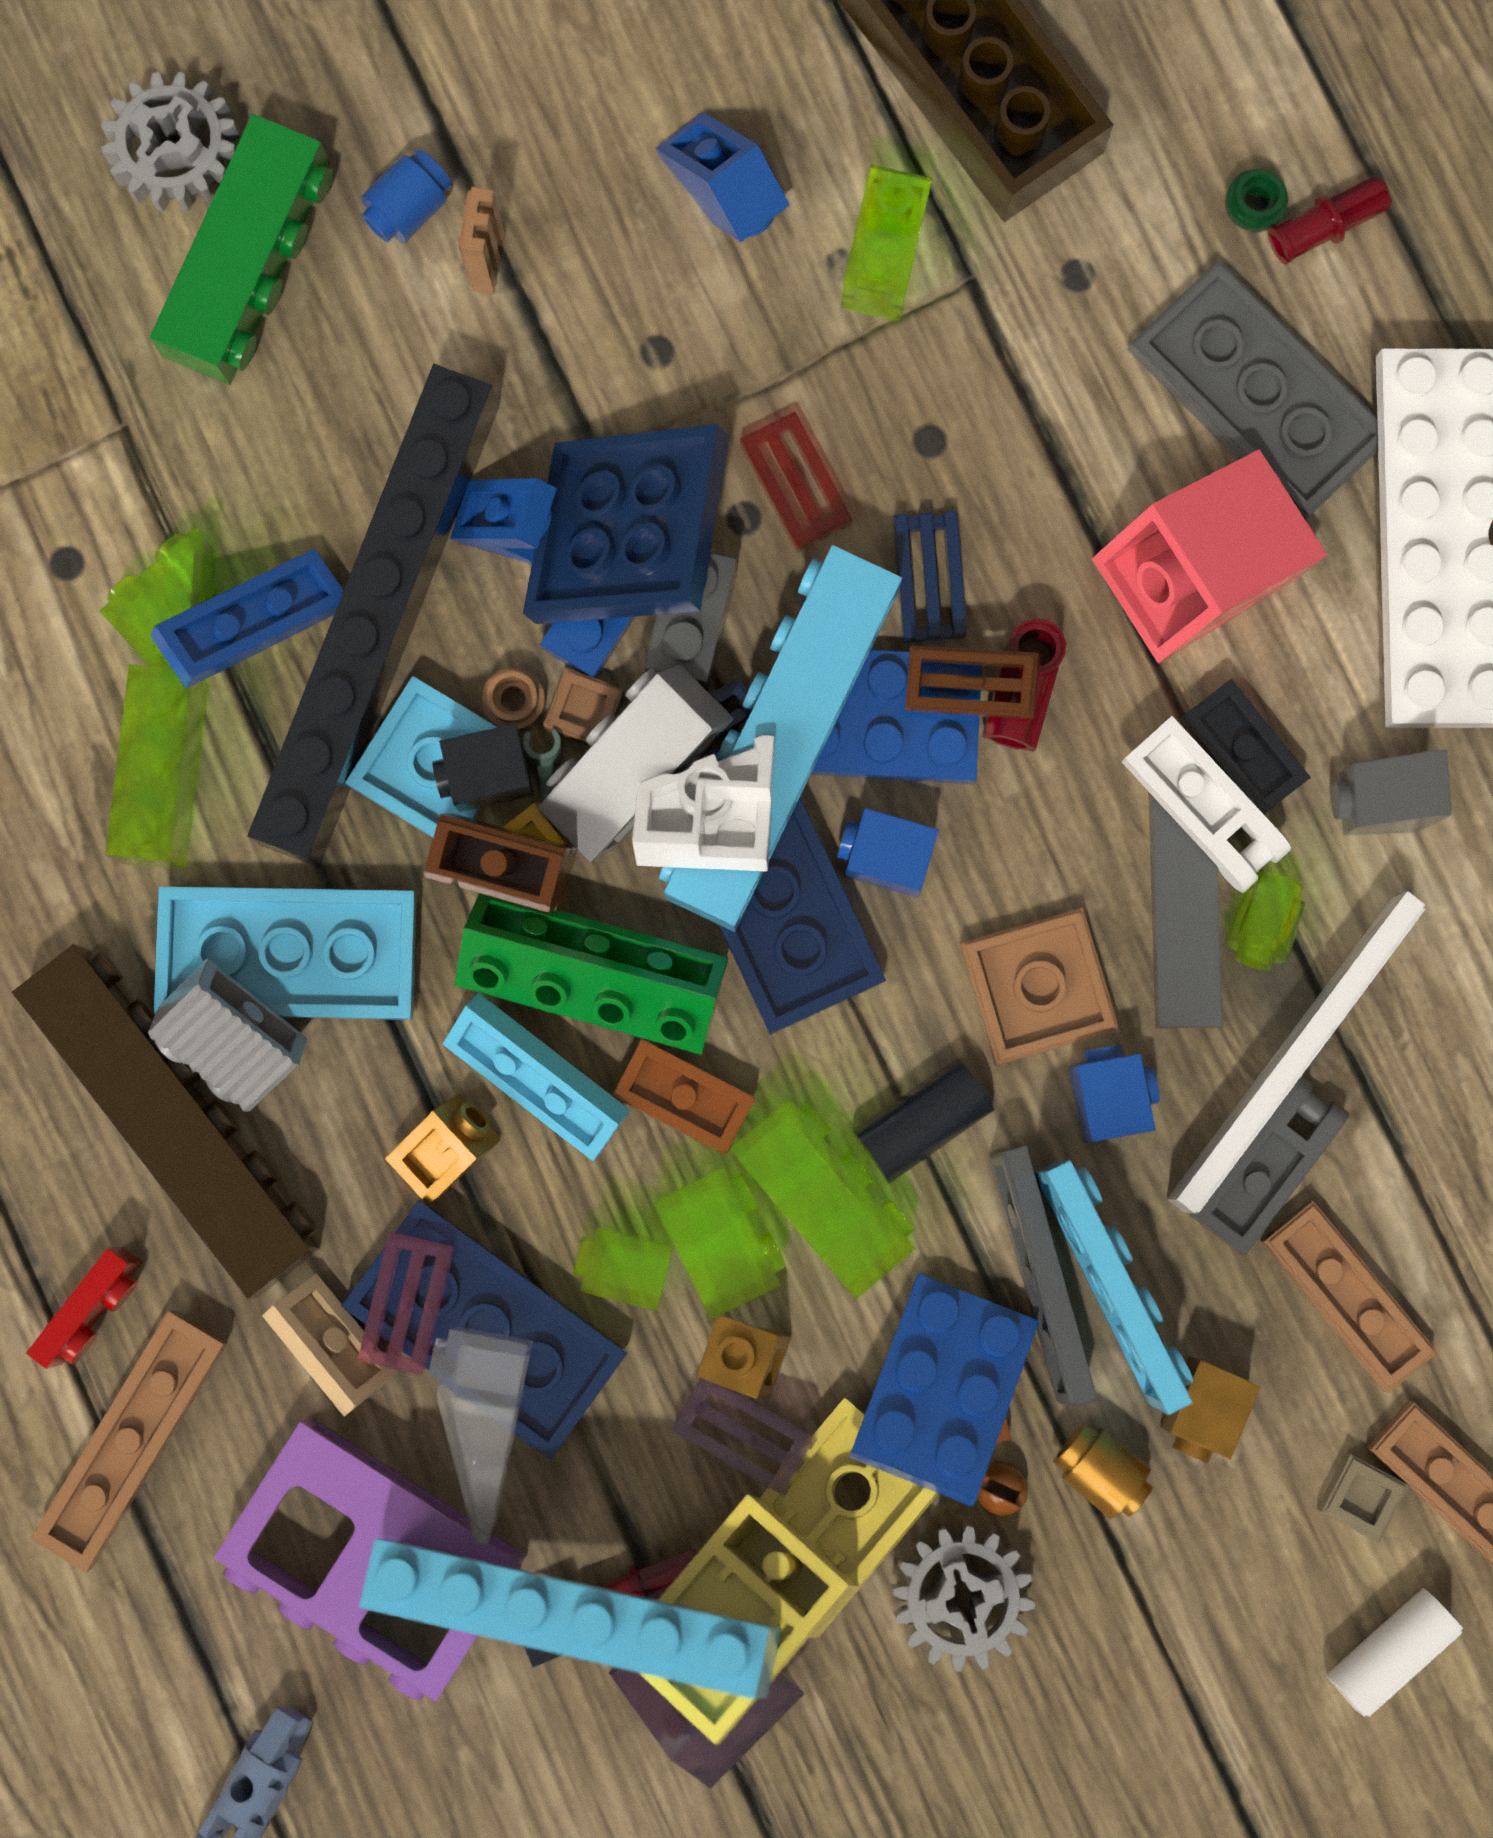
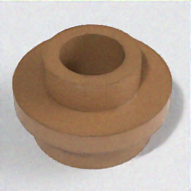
[481,668,545,731]

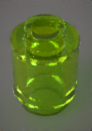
[1226,871,1306,971]

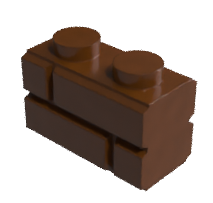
[424,813,577,913]

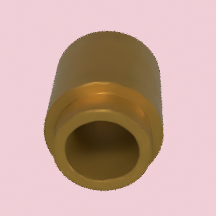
[1053,1422,1153,1519]

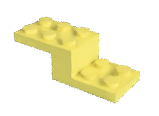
[640,1397,939,1745]

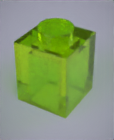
[573,1227,674,1311]

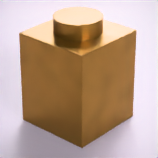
[1160,1356,1261,1463]

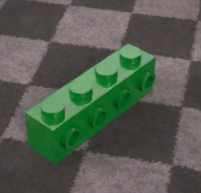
[454,893,729,1055]

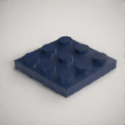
[523,424,730,624]

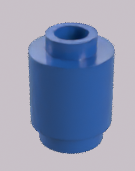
[360,148,453,243]

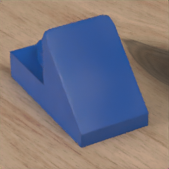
[450,478,557,564]

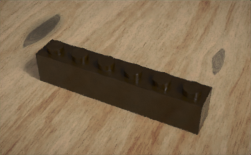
[12,944,320,1299]

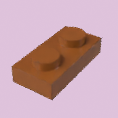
[612,1039,756,1155]

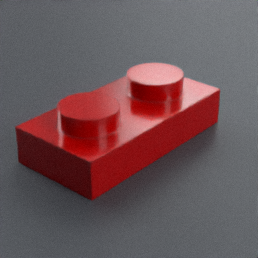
[26,1246,142,1369]

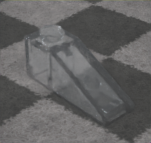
[429,1326,533,1544]

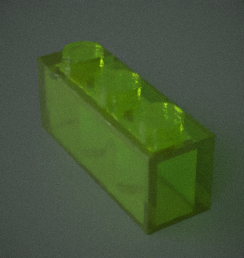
[105,664,208,870]
[730,1099,916,1300]

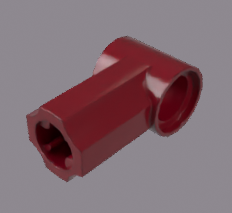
[982,618,1066,752]

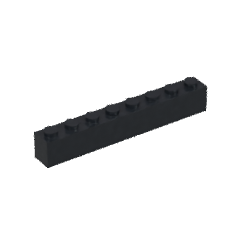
[247,363,499,868]

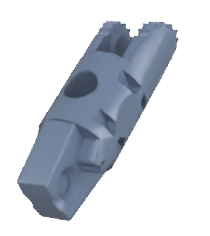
[195,1707,313,1838]

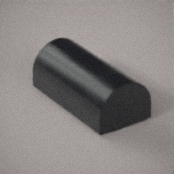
[852,1058,994,1184]

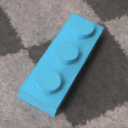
[442,993,631,1161]

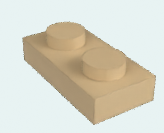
[262,1273,398,1417]

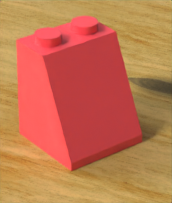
[1092,449,1328,664]

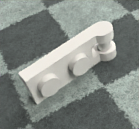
[1122,716,1291,893]

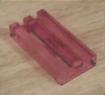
[358,1231,455,1375]

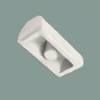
[1326,1588,1463,1717]

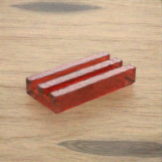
[740,411,853,553]

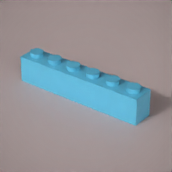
[659,545,902,932]
[359,1539,782,1699]

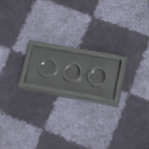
[1127,260,1378,520]

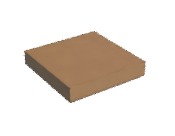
[959,908,1120,1066]

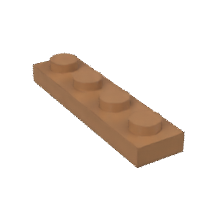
[30,1310,228,1573]

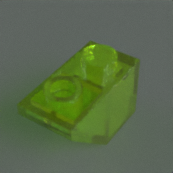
[840,165,932,322]
[99,527,216,678]

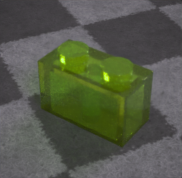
[654,1168,786,1320]

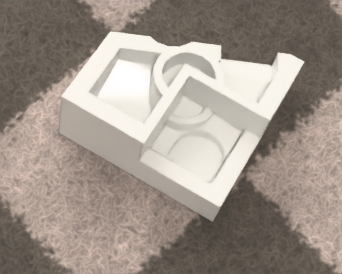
[632,735,775,871]

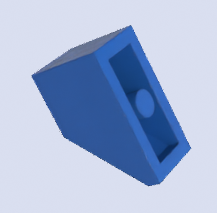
[655,112,790,242]

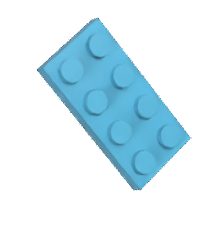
[154,887,417,1020]
[1034,1160,1193,1415]

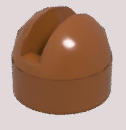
[977,1462,1028,1516]

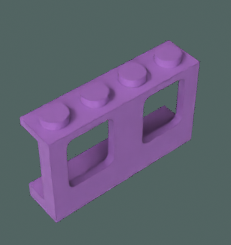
[214,1416,527,1702]

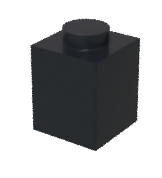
[432,724,534,813]

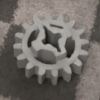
[101,72,240,212]
[891,1523,1035,1672]

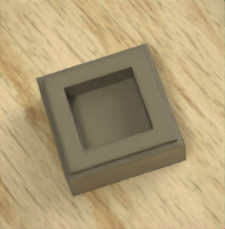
[1317,1452,1409,1543]

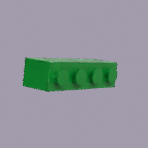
[149,113,333,385]

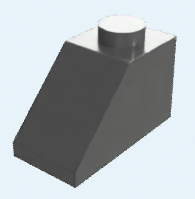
[1331,750,1452,835]

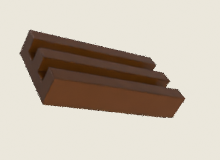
[905,646,1040,720]

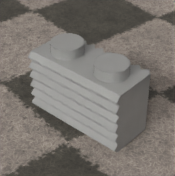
[148,959,307,1112]

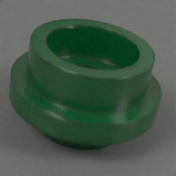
[1225,169,1288,232]

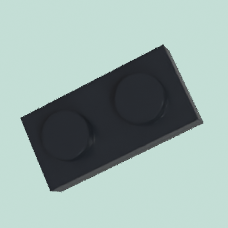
[1178,678,1311,814]

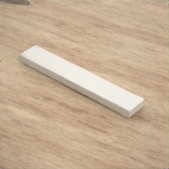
[1167,891,1426,1213]

